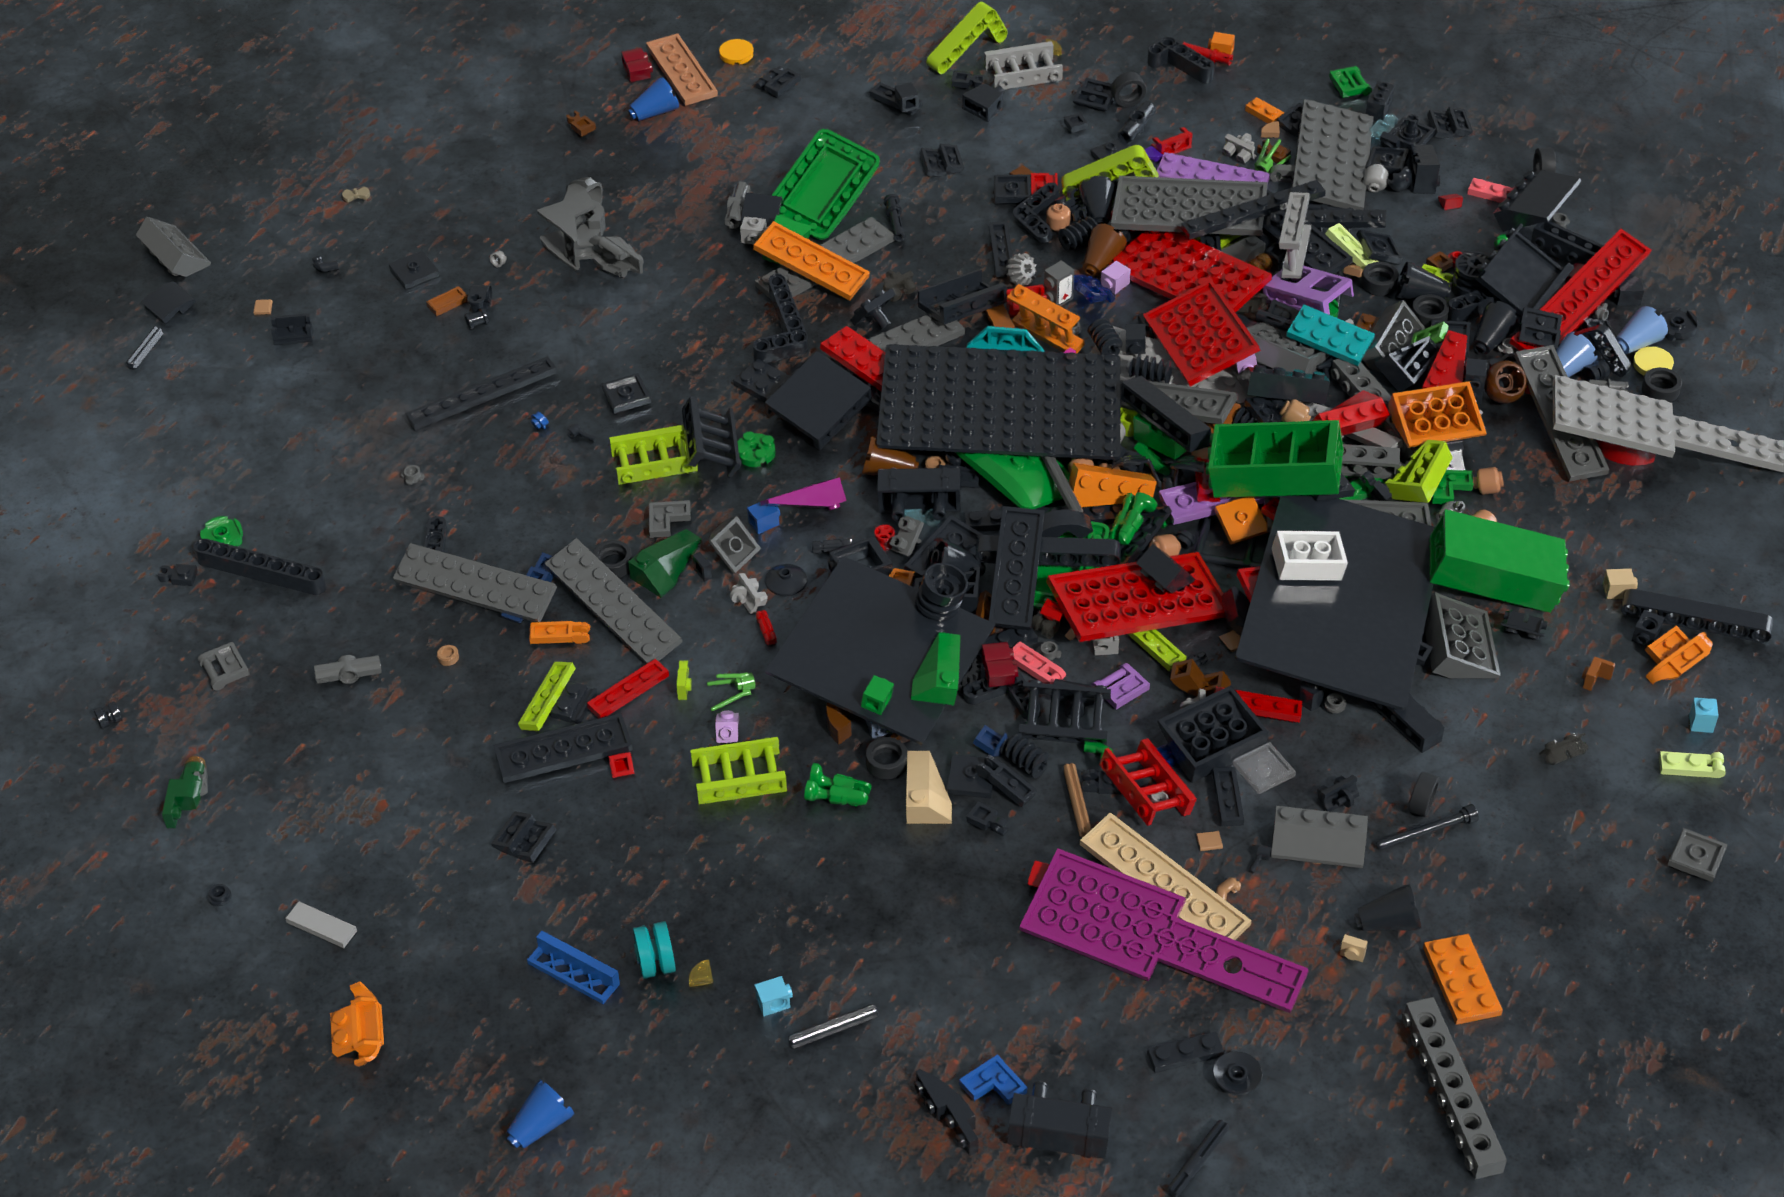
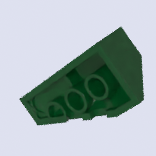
[628,529,702,598]

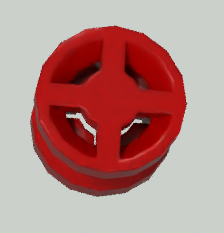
[874,524,895,551]

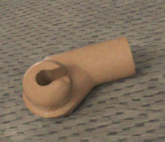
[1216,877,1241,900]

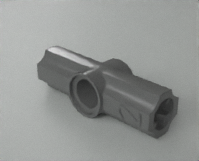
[725,182,751,229]
[314,655,382,684]

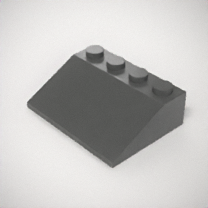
[1247,322,1330,374]
[1424,592,1501,678]

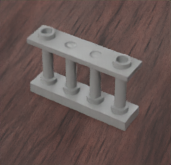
[984,41,1063,89]
[1279,192,1311,279]

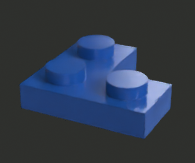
[959,1054,1028,1105]

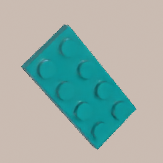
[1287,305,1375,366]

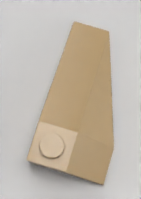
[906,751,952,824]

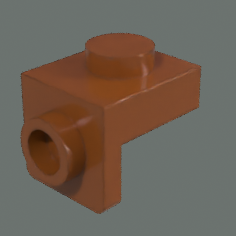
[1582,656,1615,691]

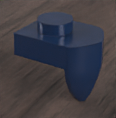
[973,725,1008,756]

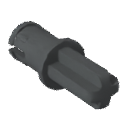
[1588,379,1628,392]

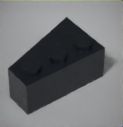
[1374,336,1440,392]

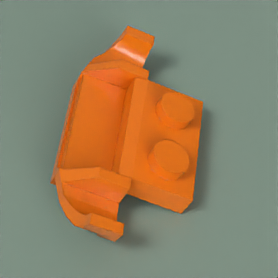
[1645,625,1713,685]
[330,981,384,1067]

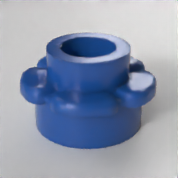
[531,411,549,430]

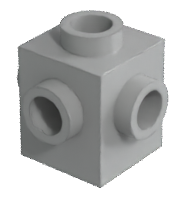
[740,217,768,244]

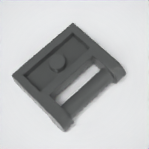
[198,641,250,691]

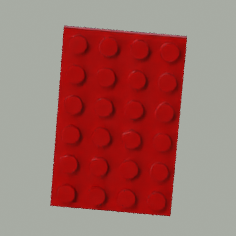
[1143,279,1261,386]

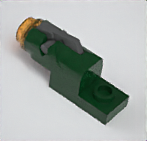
[162,756,208,828]

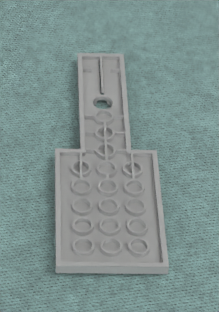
[1552,375,1784,472]

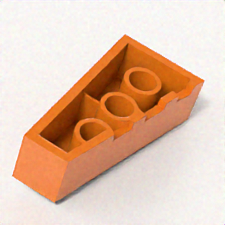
[1069,462,1157,507]

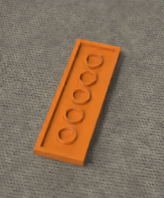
[753,221,870,300]

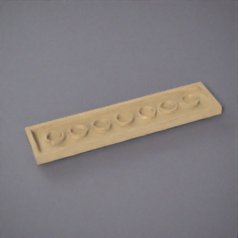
[1080,813,1252,940]

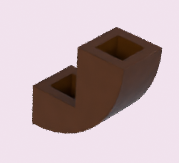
[1170,659,1231,697]
[827,702,852,745]

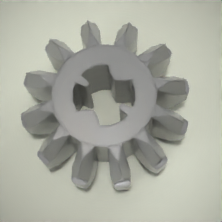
[1006,253,1037,285]

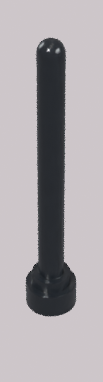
[1376,804,1479,849]

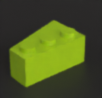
[1385,440,1453,503]

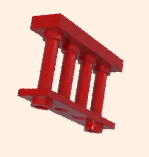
[1099,738,1197,826]

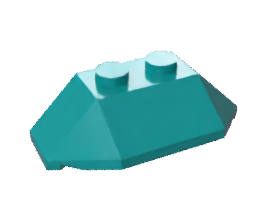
[967,326,1044,352]

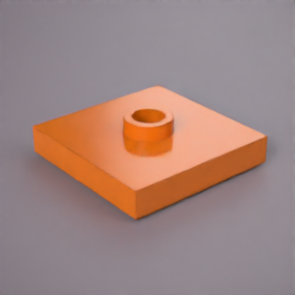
[1214,496,1268,545]

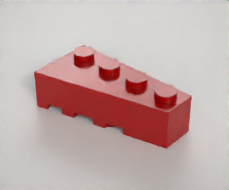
[1422,330,1467,389]

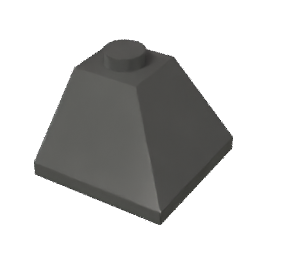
[1221,235,1266,266]
[709,516,761,574]

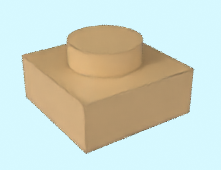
[1340,934,1368,962]

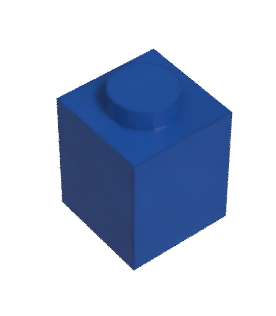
[747,498,781,534]

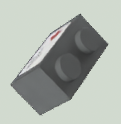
[1044,260,1074,306]

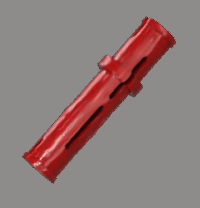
[1183,42,1233,66]

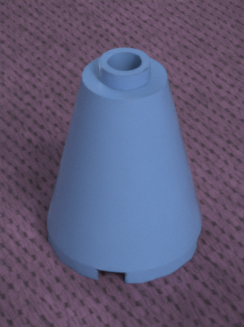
[1616,306,1668,354]
[1556,332,1597,377]

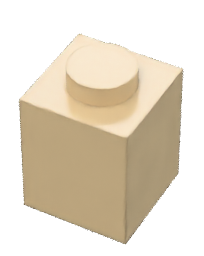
[1603,569,1638,599]

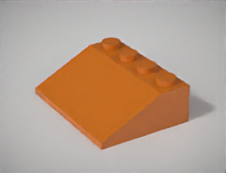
[1388,381,1487,448]

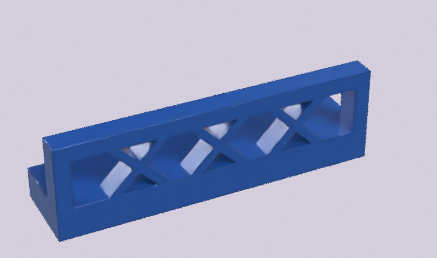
[527,931,620,1004]

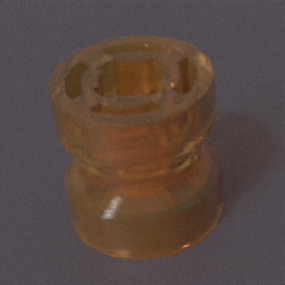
[1247,253,1273,271]

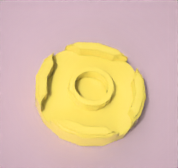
[1633,347,1674,375]

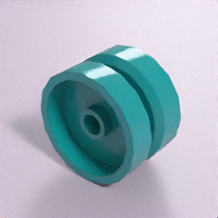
[633,921,676,979]

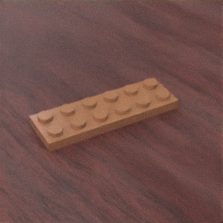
[646,33,718,106]

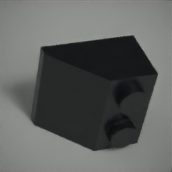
[1136,544,1196,593]

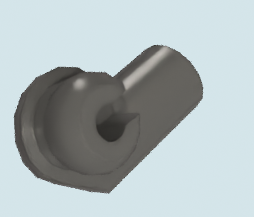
[1436,501,1465,520]

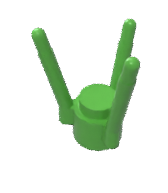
[1254,139,1291,173]
[707,672,755,711]

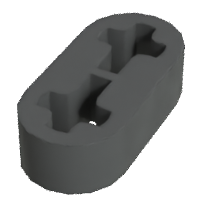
[1270,164,1295,183]

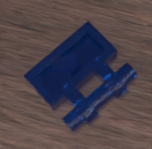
[1074,274,1115,303]

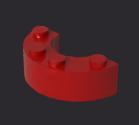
[1596,440,1656,466]

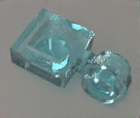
[1370,113,1398,139]
[904,509,940,529]

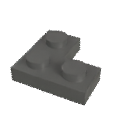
[649,500,691,538]

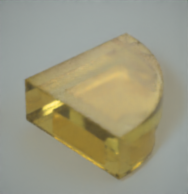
[1046,39,1062,55]
[689,959,713,987]

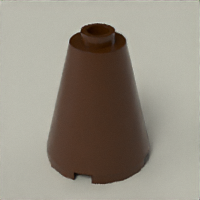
[1082,224,1127,276]
[862,436,919,476]

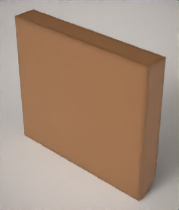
[254,299,273,315]
[1219,630,1241,652]
[1196,831,1223,851]

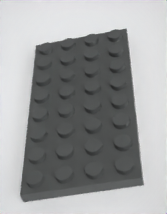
[1291,99,1373,210]
[1111,176,1268,236]

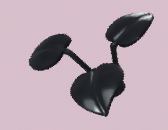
[1112,455,1205,490]

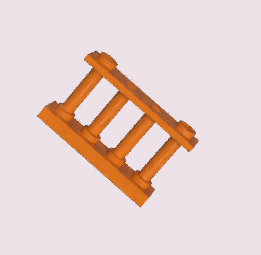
[1007,284,1085,353]

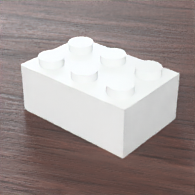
[1271,531,1348,580]

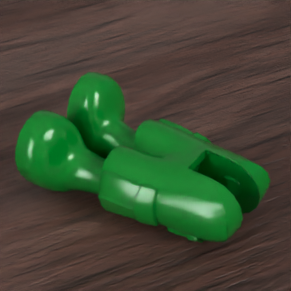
[1109,492,1157,545]
[804,763,872,806]

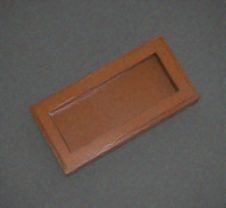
[426,286,468,316]

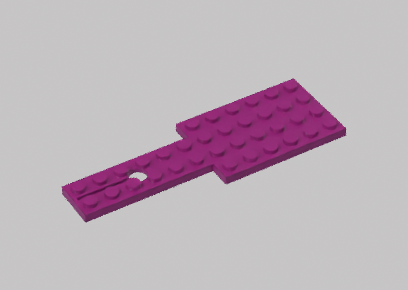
[1019,848,1308,1013]

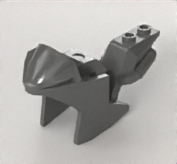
[537,177,644,277]

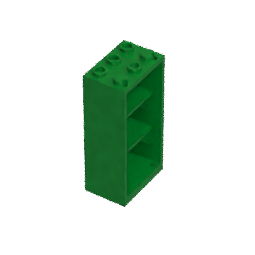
[1206,420,1344,497]
[1430,509,1570,613]

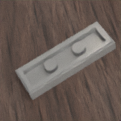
[1346,428,1403,448]
[285,902,357,948]

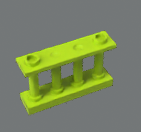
[609,425,698,485]
[690,737,787,805]

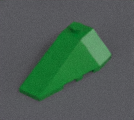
[911,632,960,705]

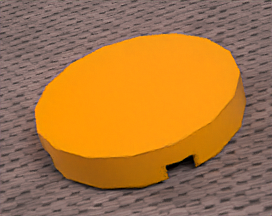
[719,39,754,65]

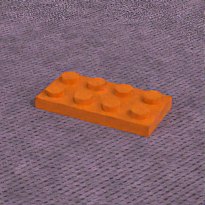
[1423,934,1503,1025]

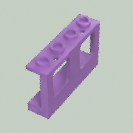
[1263,266,1354,315]

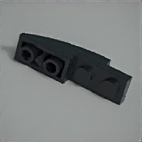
[914,1069,978,1156]

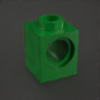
[861,675,894,715]

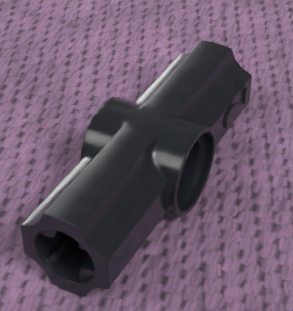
[1118,101,1156,144]

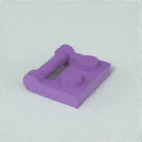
[1091,663,1150,710]

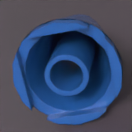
[628,77,679,121]
[506,1080,574,1149]

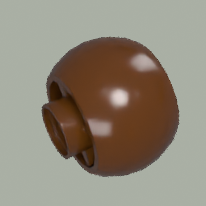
[1484,361,1527,404]

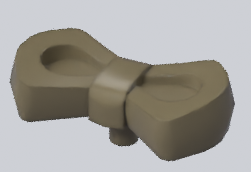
[342,186,370,203]

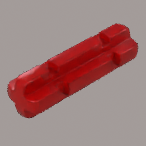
[756,610,777,646]

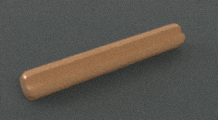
[1063,763,1092,838]

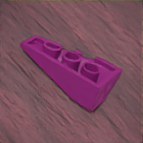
[760,477,847,510]

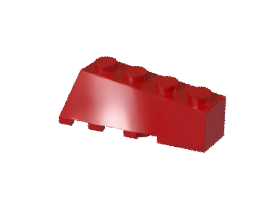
[1312,390,1390,436]

